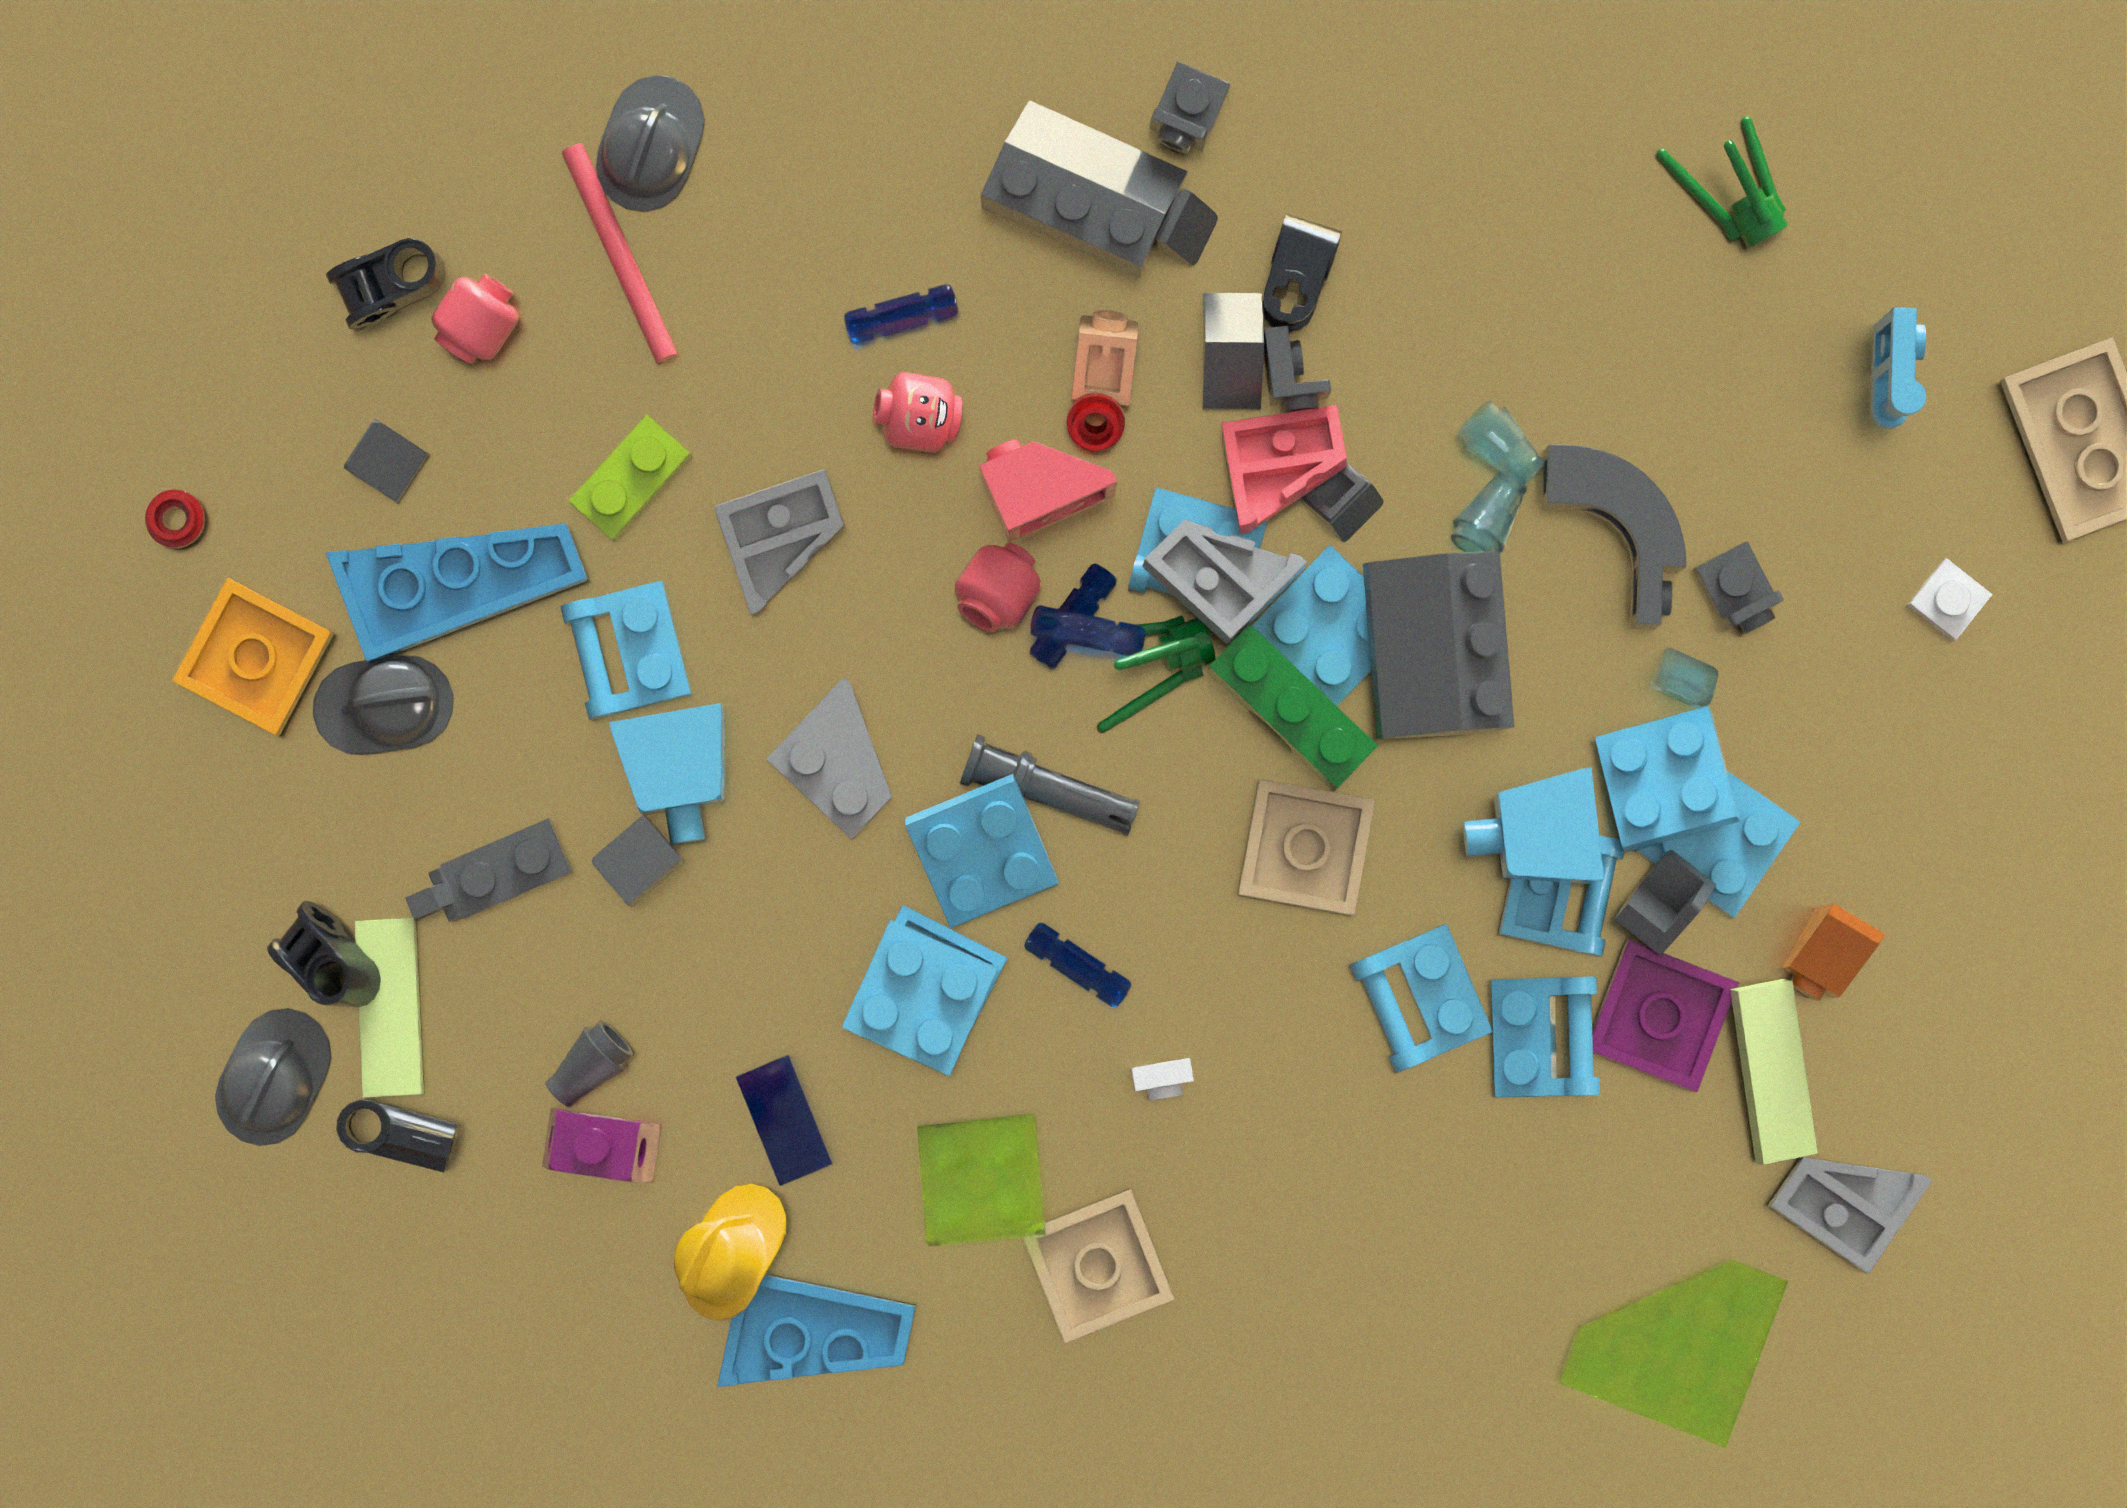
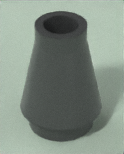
[545,1021,633,1108]

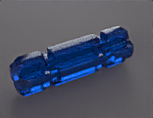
[844,284,958,344]
[1030,563,1117,669]
[1030,605,1145,656]
[1024,923,1132,1007]

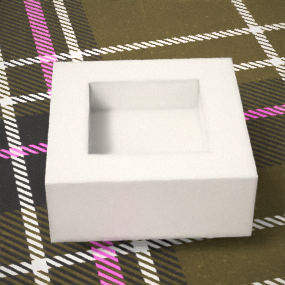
[1907,558,1993,642]
[1130,1058,1194,1101]

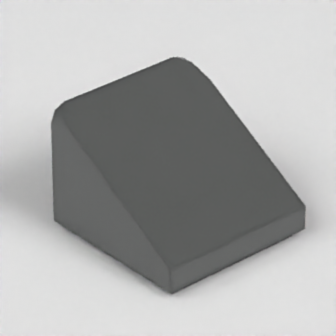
[1155,188,1218,266]
[343,419,429,503]
[1299,462,1383,542]

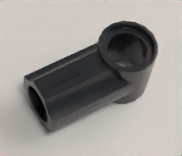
[336,1099,458,1173]

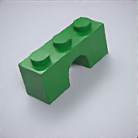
[1207,624,1378,792]

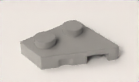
[714,469,844,614]
[1142,520,1307,645]
[767,677,892,840]
[1768,1157,1932,1274]

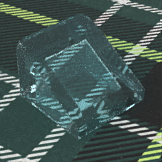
[1649,648,1719,709]

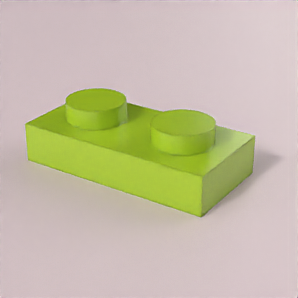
[568,414,692,542]

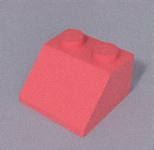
[979,439,1117,543]

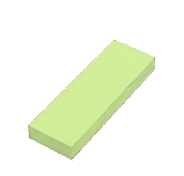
[355,918,424,1098]
[1730,979,1818,1165]

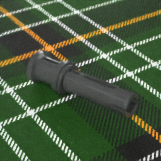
[960,734,1140,836]

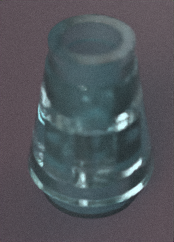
[1458,400,1545,486]
[1451,471,1527,553]

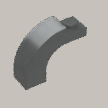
[1541,444,1687,630]

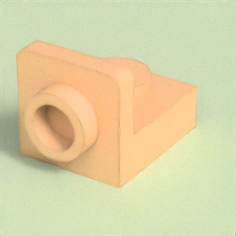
[1071,310,1138,406]

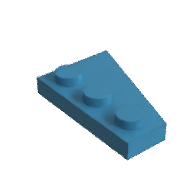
[717,1275,916,1387]

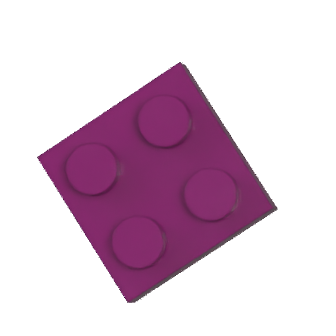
[1592,940,1739,1092]

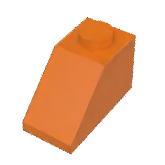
[1781,904,1885,1001]

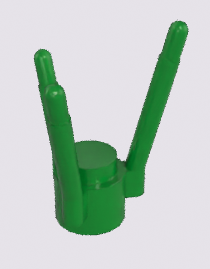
[1656,116,1789,249]
[1080,615,1216,733]

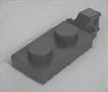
[405,818,573,922]

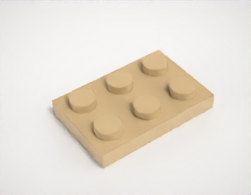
[2000,337,2127,543]

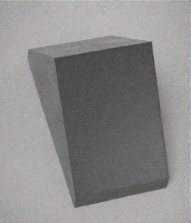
[1202,293,1264,411]

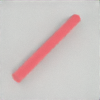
[561,143,678,364]

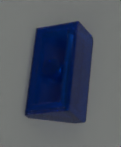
[736,1055,834,1186]

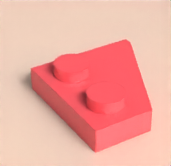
[1221,405,1347,534]

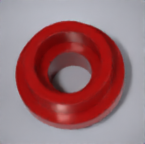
[1067,393,1125,451]
[145,489,205,548]

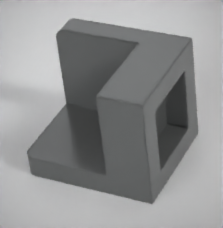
[592,814,686,907]
[1615,850,1716,956]

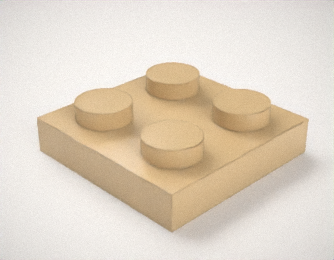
[1238,779,1375,916]
[1021,1189,1175,1343]

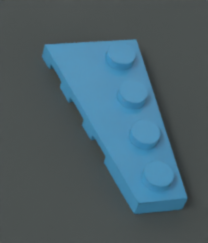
[325,524,588,664]

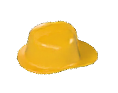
[674,1184,786,1321]

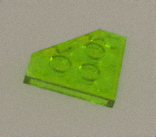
[1558,1259,1788,1448]

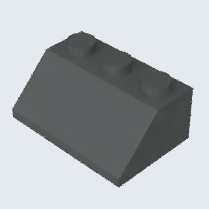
[981,100,1188,278]
[1363,551,1514,739]

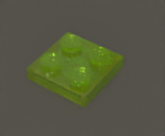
[917,1114,1046,1247]

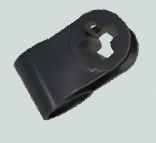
[1263,214,1342,334]
[326,238,446,329]
[267,901,381,1007]

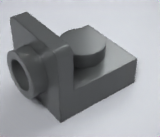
[1150,61,1231,153]
[1263,326,1331,413]
[1693,541,1784,634]

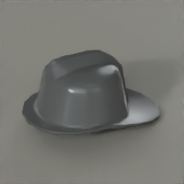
[596,75,704,212]
[313,655,453,755]
[215,1008,331,1146]

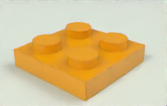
[172,577,334,737]

